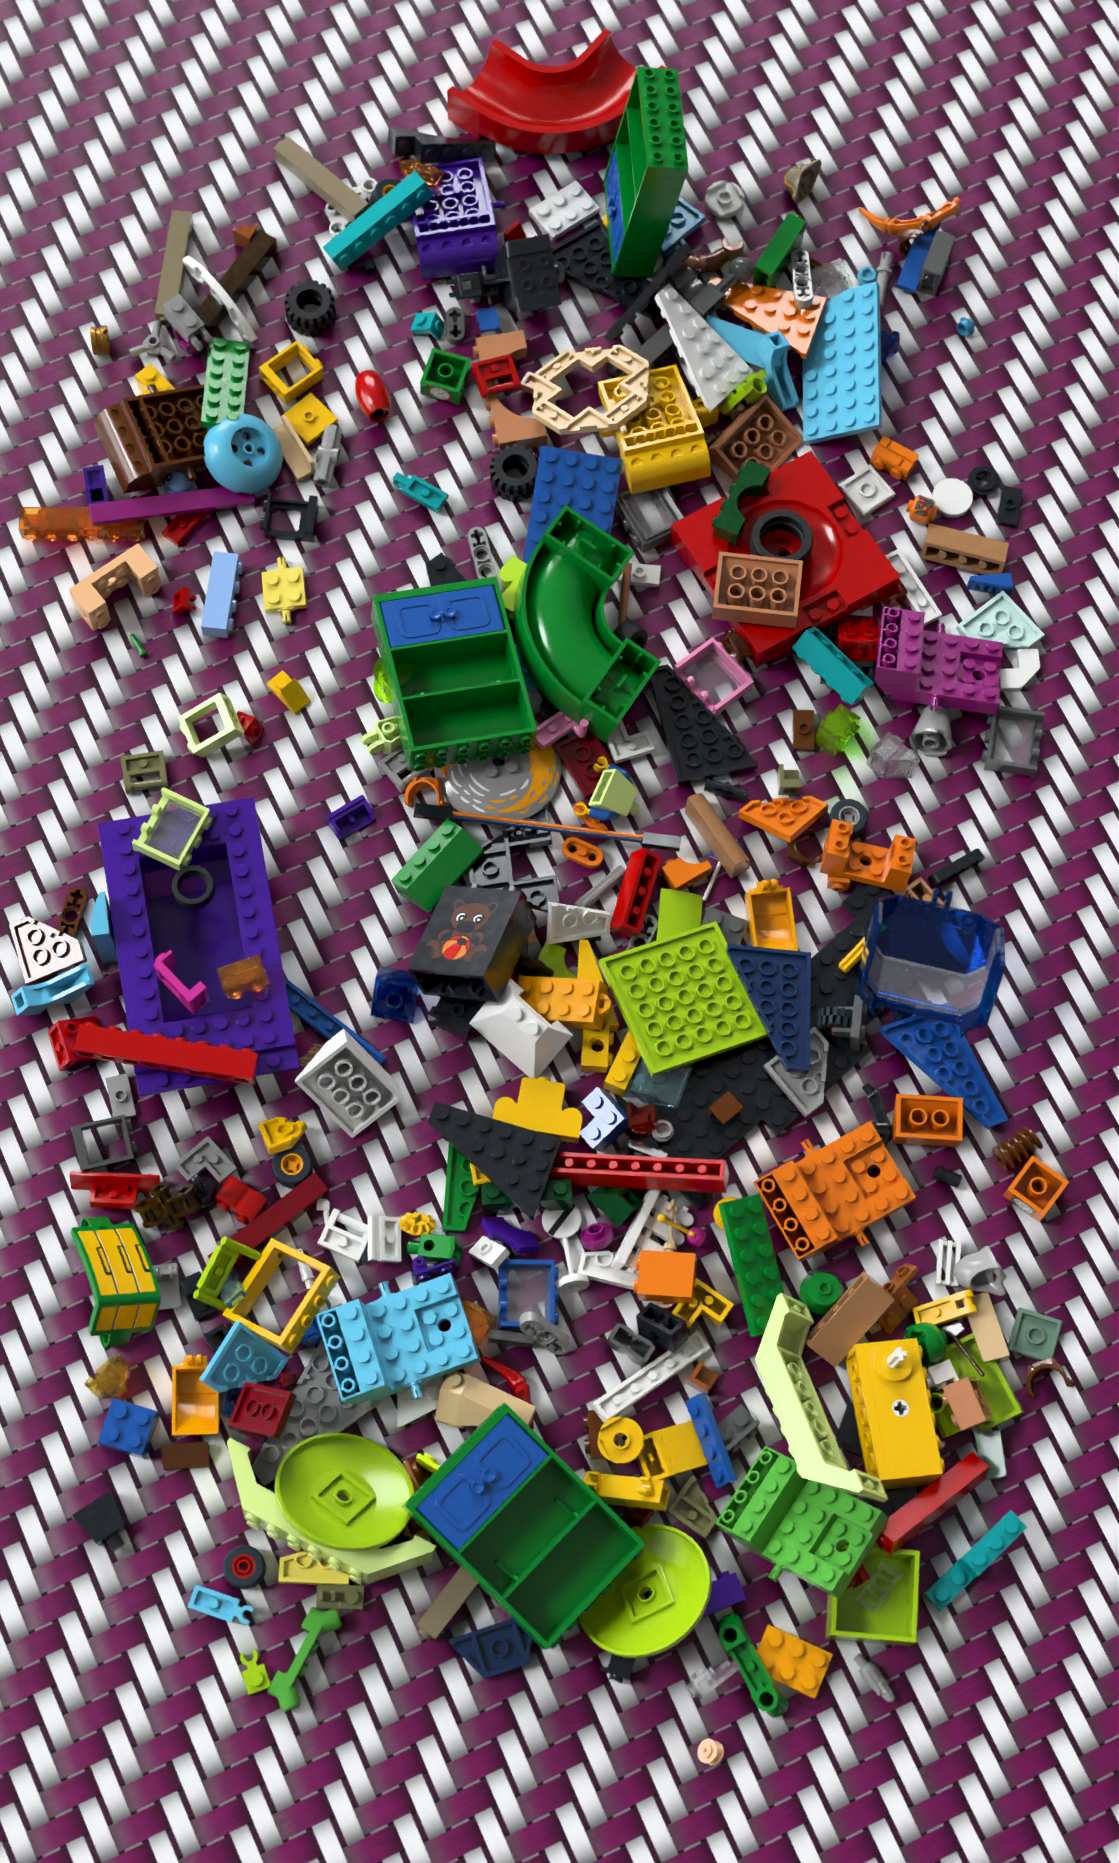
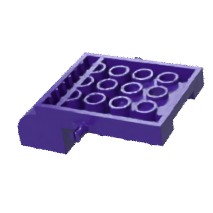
[401,157,505,280]

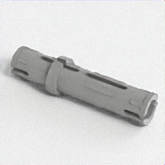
[876,252,894,310]

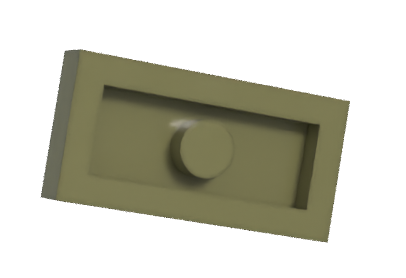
[316,1584,364,1610]

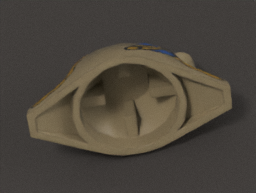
[784,159,822,204]

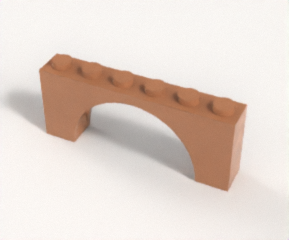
[473,330,547,450]

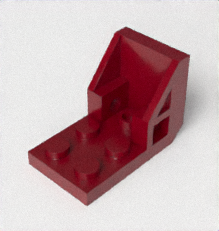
[228,1382,297,1444]

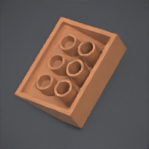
[707,394,803,482]
[711,551,803,628]

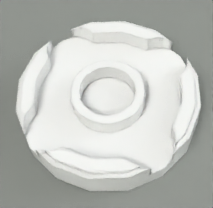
[705,181,744,218]
[931,479,973,518]

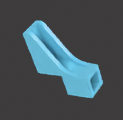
[756,330,799,412]
[11,964,94,1016]

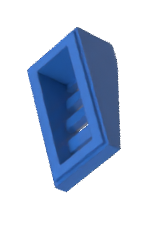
[967,573,1013,596]

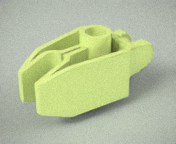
[360,716,402,755]

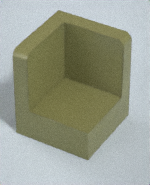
[777,764,801,795]

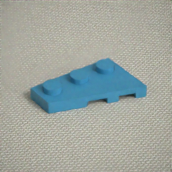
[660,197,706,256]

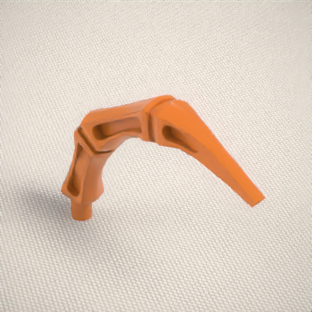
[859,197,961,236]

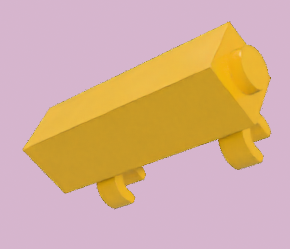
[583,1471,671,1511]

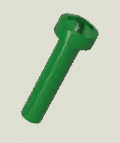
[130,634,148,658]

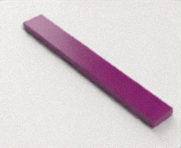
[88,487,255,526]

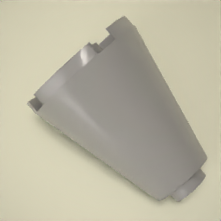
[910,705,952,757]

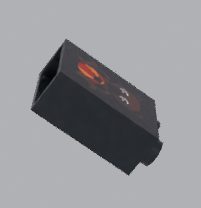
[407,883,537,1003]

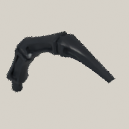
[862,1082,892,1176]

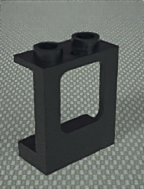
[260,492,319,542]

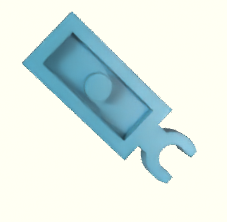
[188,1585,254,1625]

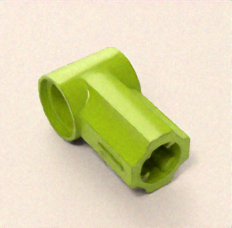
[929,1390,961,1438]

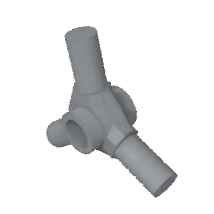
[129,321,176,362]

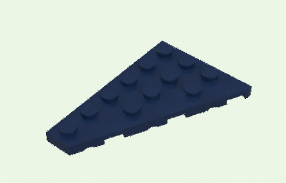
[726,944,811,1074]

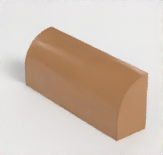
[920,523,1009,575]
[685,793,751,879]
[806,1271,895,1367]

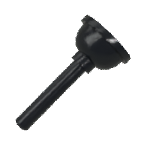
[190,1175,220,1213]

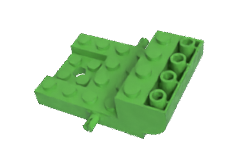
[715,1446,889,1599]

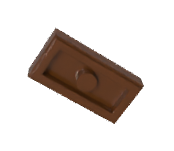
[792,709,814,752]

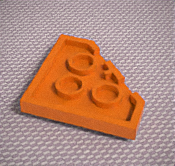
[738,796,828,843]

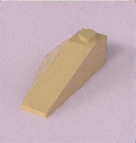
[435,1371,537,1428]

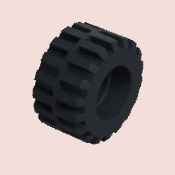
[284,280,336,336]
[490,444,539,502]

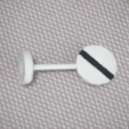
[542,1204,590,1293]

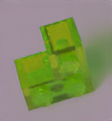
[814,704,861,757]

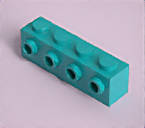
[792,627,874,705]

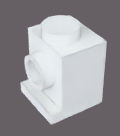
[925,1360,959,1391]

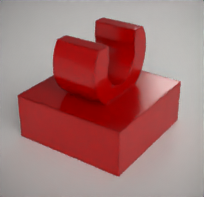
[173,587,197,615]
[847,1564,871,1589]

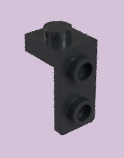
[514,940,554,977]

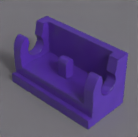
[326,795,376,842]

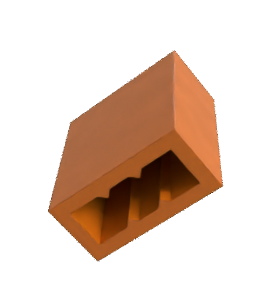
[634,1250,697,1304]

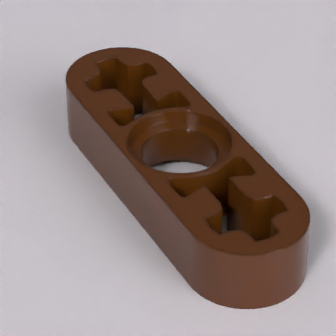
[56,886,88,938]

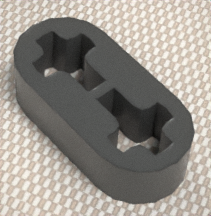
[446,307,465,345]

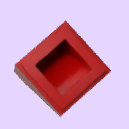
[504,221,527,242]

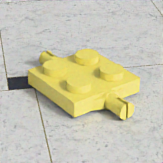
[261,557,307,624]

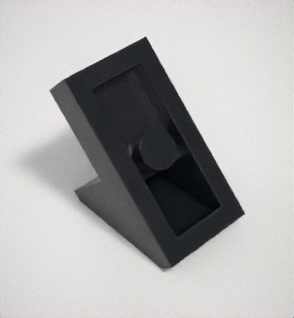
[179,1271,217,1322]

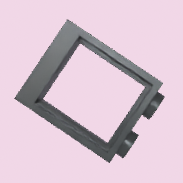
[916,230,956,297]
[71,1115,138,1171]

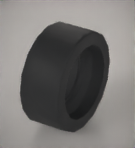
[172,865,215,910]

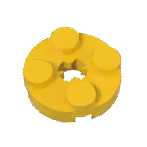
[598,1417,644,1464]

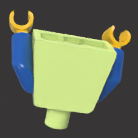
[574,757,640,821]

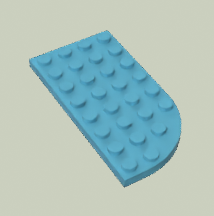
[803,282,882,445]

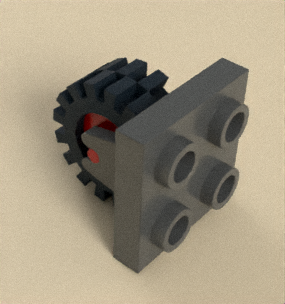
[817,995,868,1051]

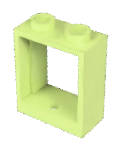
[178,693,244,758]

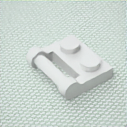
[317,1208,368,1263]

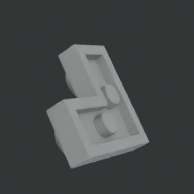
[174,1136,237,1185]

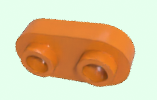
[562,837,603,869]

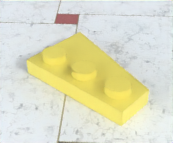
[278,1551,350,1585]

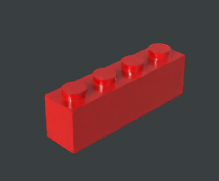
[610,848,662,938]

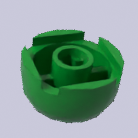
[904,1322,947,1369]

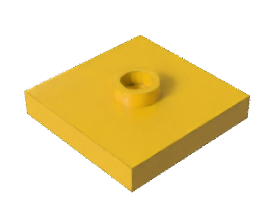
[280,392,338,446]

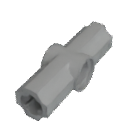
[313,424,343,488]

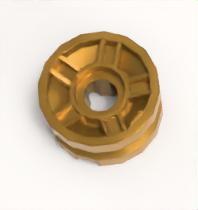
[90,325,110,355]

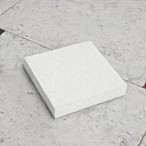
[838,464,896,518]

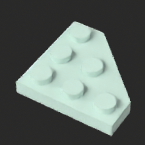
[956,591,1045,649]

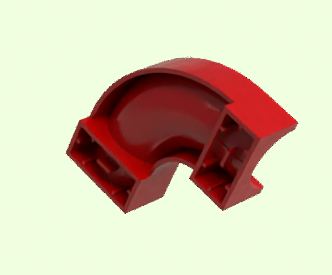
[447,28,667,154]

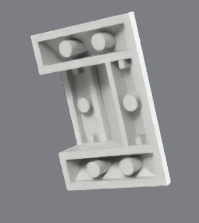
[469,978,574,1079]

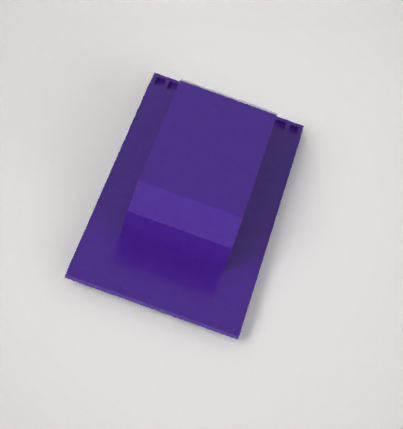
[98,797,300,1097]

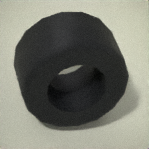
[613,620,648,648]

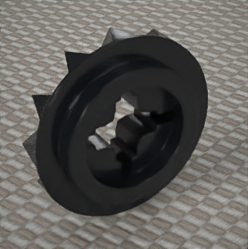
[968,466,1000,497]

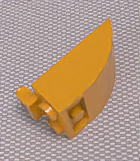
[744,879,798,951]
[172,1354,221,1435]

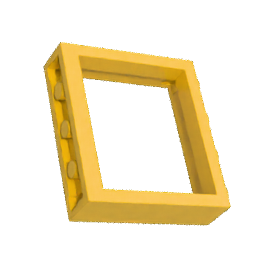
[222,1238,341,1354]

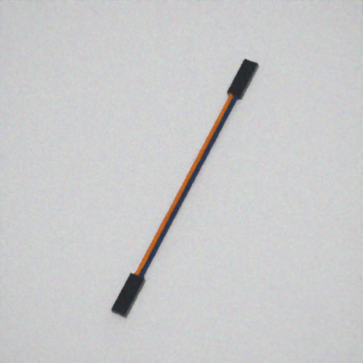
[413,803,681,852]

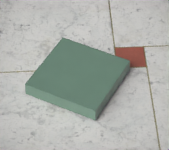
[1007,1307,1063,1361]

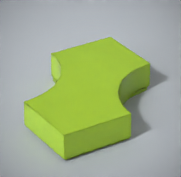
[537,941,577,979]

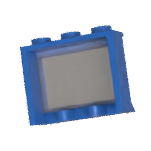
[498,1259,559,1331]

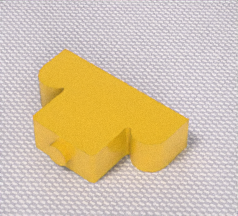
[492,1077,582,1144]

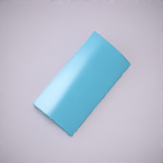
[91,892,118,964]

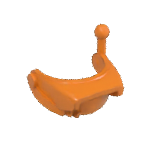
[405,777,451,807]

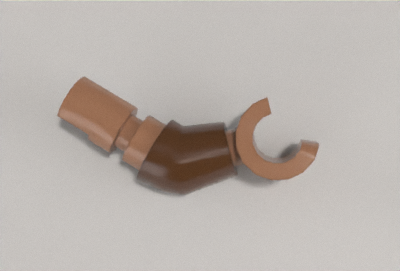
[679,237,744,273]

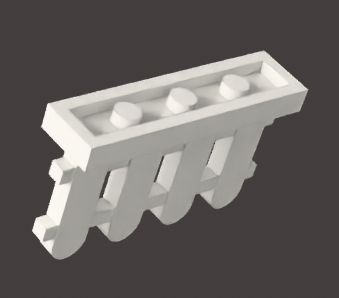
[611,1189,694,1274]

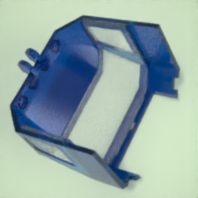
[857,887,1006,1038]

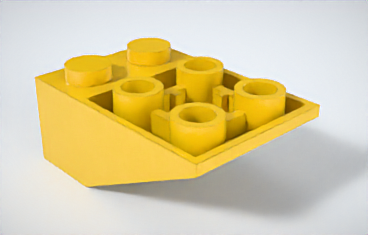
[636,1421,708,1481]

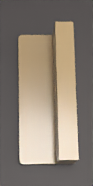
[273,415,315,482]
[962,1292,1010,1364]

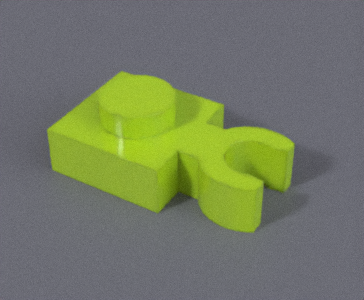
[240,1649,271,1695]

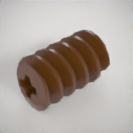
[992,1127,1043,1172]

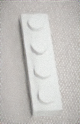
[885,549,942,626]

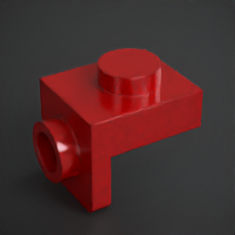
[236,711,265,745]

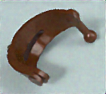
[897,219,929,259]
[719,629,753,662]
[786,828,822,868]
[1026,1357,1075,1398]

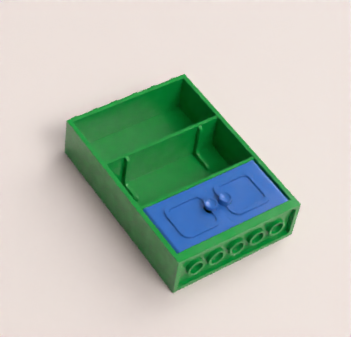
[603,67,689,278]
[371,576,537,771]
[401,1402,646,1650]

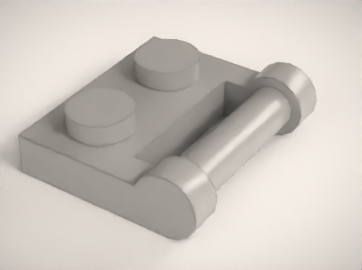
[378,745,434,793]

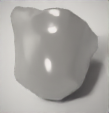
[954,1246,1006,1296]

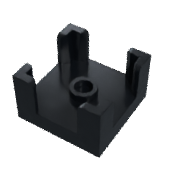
[428,997,487,1041]

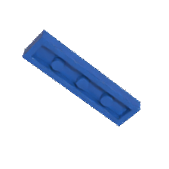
[685,1393,737,1489]

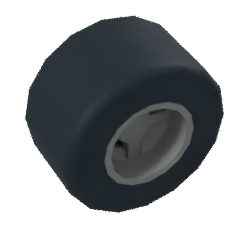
[828,799,868,840]

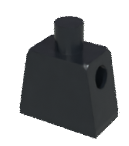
[72,1490,127,1552]

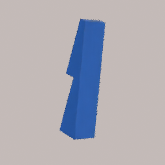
[896,223,941,294]

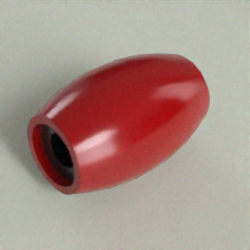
[355,370,391,422]

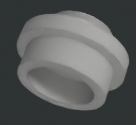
[651,1120,674,1142]

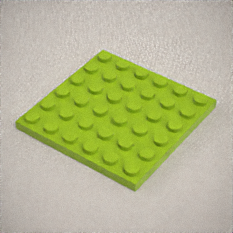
[598,921,768,1077]

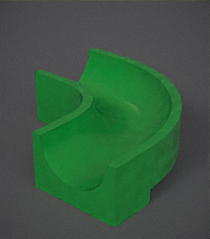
[513,504,662,743]

